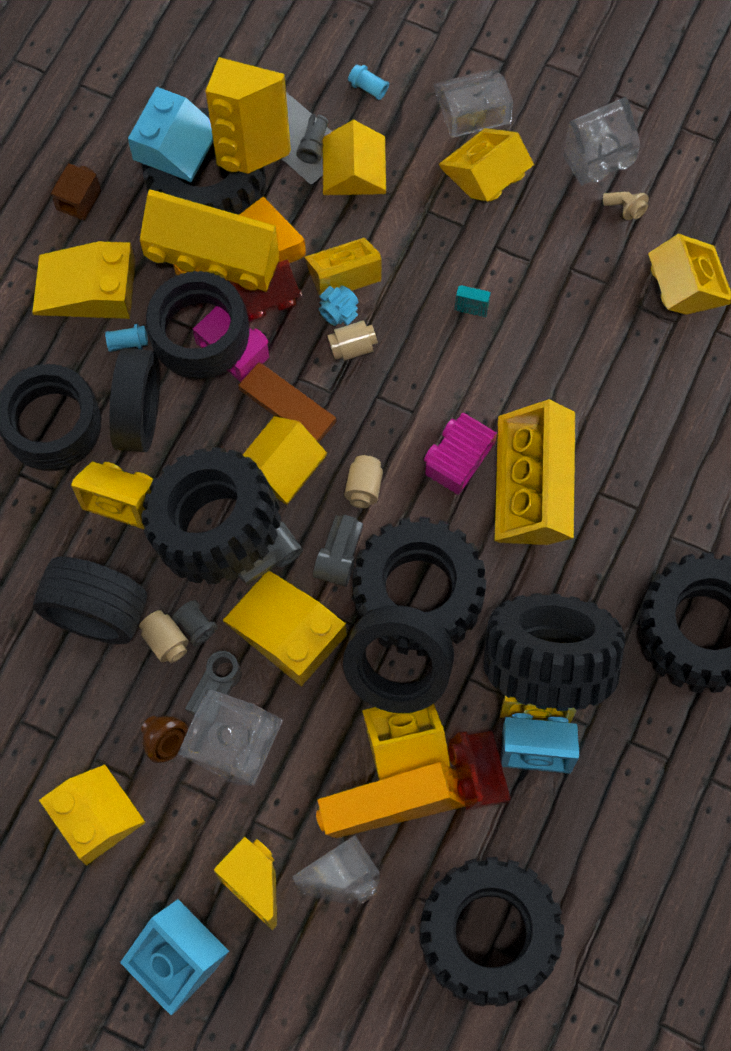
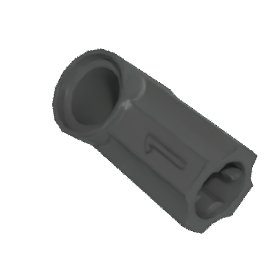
[313,515,363,587]
[237,522,303,586]
[185,651,242,724]

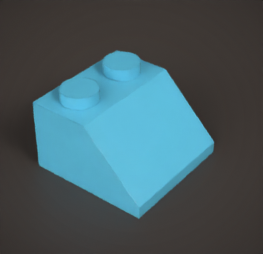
[128,87,213,182]
[500,713,579,774]
[120,899,230,1015]

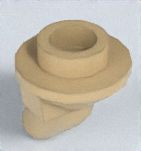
[603,192,649,220]

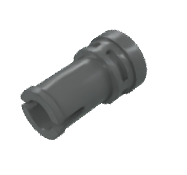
[296,114,329,164]

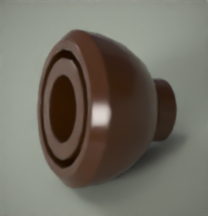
[141,716,189,763]

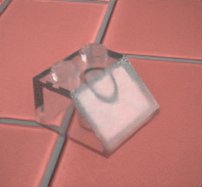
[434,69,513,138]
[563,97,640,186]
[178,689,283,786]
[292,835,380,904]

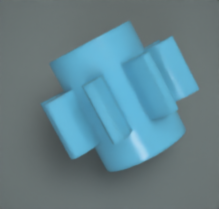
[319,285,359,326]

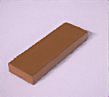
[238,362,337,443]

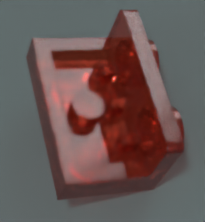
[226,259,302,321]
[448,731,511,810]

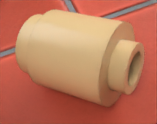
[327,320,378,361]
[344,455,383,508]
[139,610,189,663]

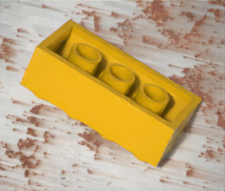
[205,57,291,174]
[140,189,279,292]
[495,399,575,545]

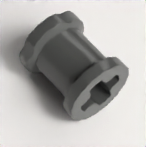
[172,600,218,646]

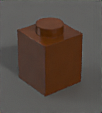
[51,163,101,221]

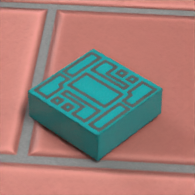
[455,285,491,317]

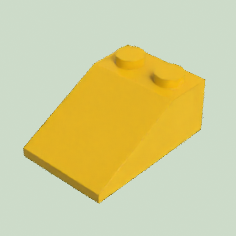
[32,241,136,319]
[223,571,347,687]

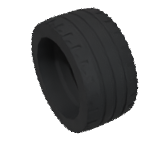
[146,271,249,379]
[0,364,101,471]
[33,557,147,644]

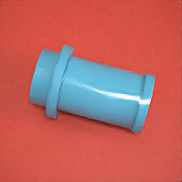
[348,64,390,100]
[105,323,148,352]

